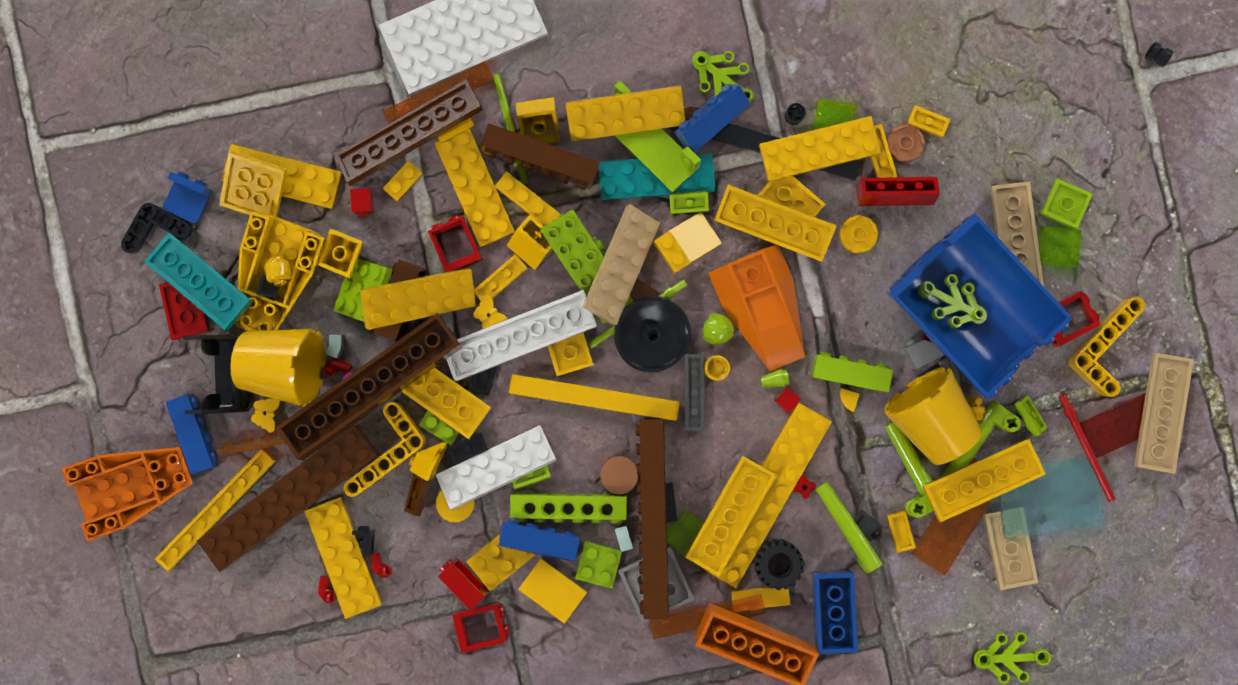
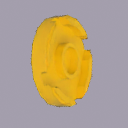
[839,215,878,254]
[436,490,475,522]

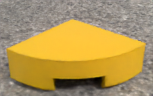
[839,388,859,412]

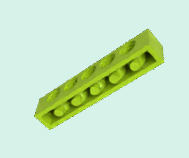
[510,493,627,523]

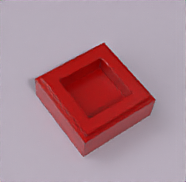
[775,387,802,414]

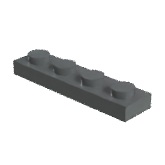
[684,354,704,431]

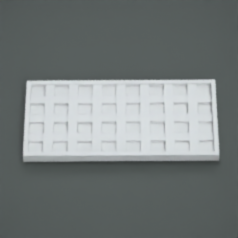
[378,0,548,96]

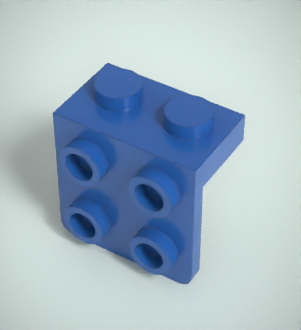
[163,171,213,224]

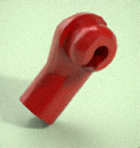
[322,359,352,377]
[370,553,392,578]
[318,576,336,604]

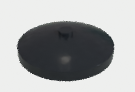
[614,296,691,372]

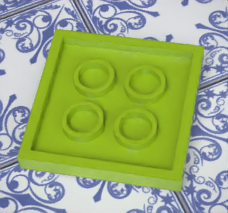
[333,259,393,322]

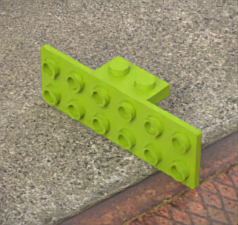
[541,209,633,323]

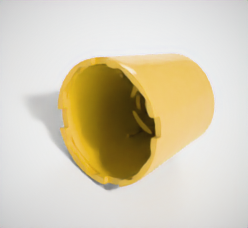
[231,329,326,407]
[884,367,982,465]

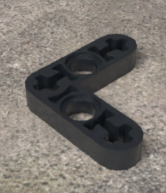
[121,203,193,254]

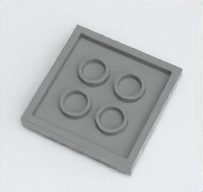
[618,546,695,623]

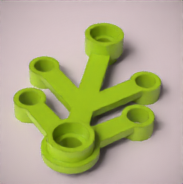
[692,51,754,103]
[917,274,987,329]
[974,631,1051,684]

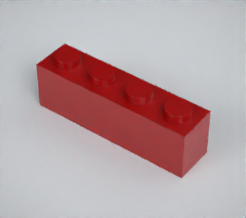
[856,177,940,206]

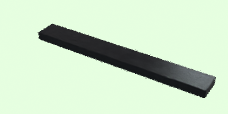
[711,123,861,181]

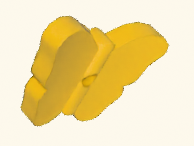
[473,294,508,329]
[251,399,281,433]

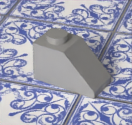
[902,338,944,369]

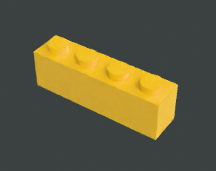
[495,171,562,226]

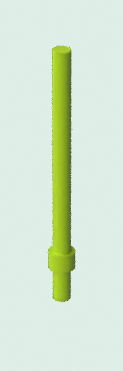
[493,74,529,185]
[588,279,688,349]

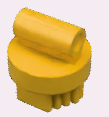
[967,396,985,421]

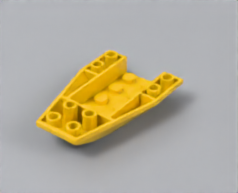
[235,211,325,331]

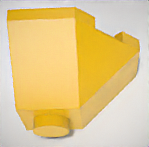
[409,442,448,481]

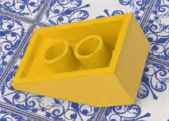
[653,212,722,275]

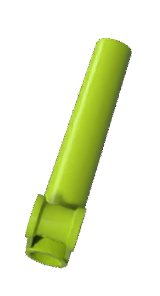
[941,400,1021,477]
[884,422,933,518]
[816,482,883,574]

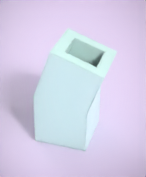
[326,335,344,358]
[615,526,633,552]

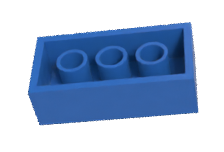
[811,570,858,654]

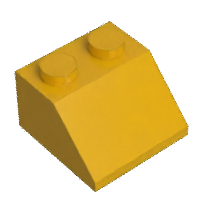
[516,97,561,144]
[317,229,364,278]

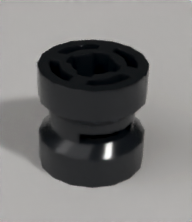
[1145,42,1173,68]
[784,103,806,126]

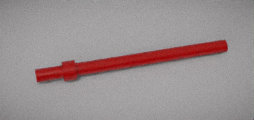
[1058,393,1116,502]

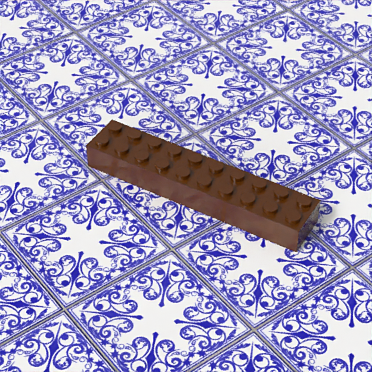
[275,313,463,461]
[636,419,669,619]
[197,424,381,572]

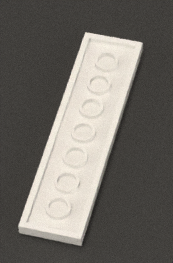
[447,290,598,382]

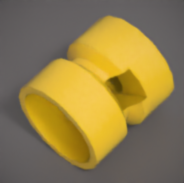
[704,355,730,381]

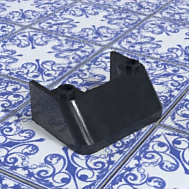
[183,335,253,414]

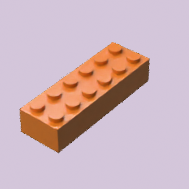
[694,603,819,685]

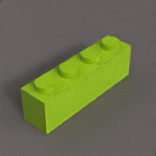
[810,352,893,393]

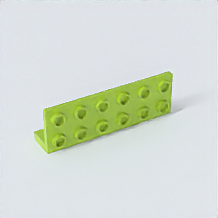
[613,81,701,192]

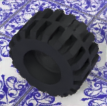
[753,538,804,590]

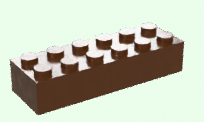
[481,123,600,190]

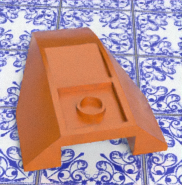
[708,245,805,371]
[61,447,194,542]

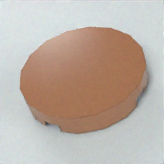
[887,124,925,163]
[600,456,638,495]

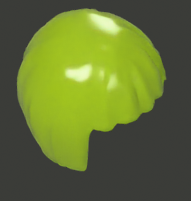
[703,313,734,345]

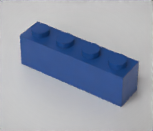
[674,84,751,153]
[165,394,219,475]
[497,519,580,562]

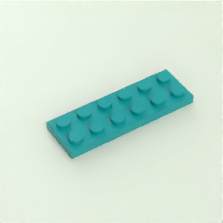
[599,153,715,201]
[144,233,253,331]

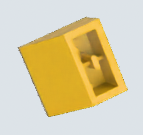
[507,214,553,270]

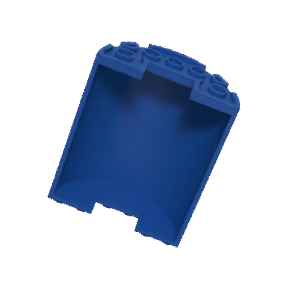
[887,213,1073,399]

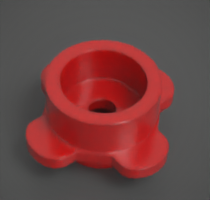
[793,476,816,499]

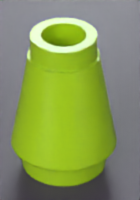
[761,368,790,388]

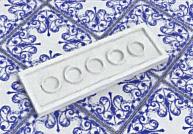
[436,425,557,510]

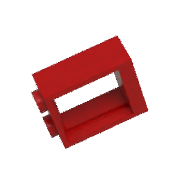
[428,215,483,272]
[1052,291,1101,347]
[438,558,489,611]
[452,601,510,653]

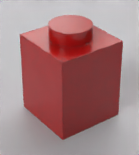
[350,188,374,217]

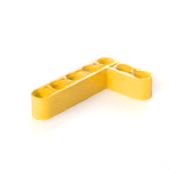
[1068,297,1145,397]
[344,402,426,497]

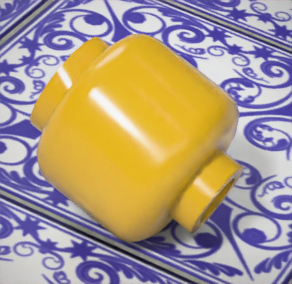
[265,257,292,286]

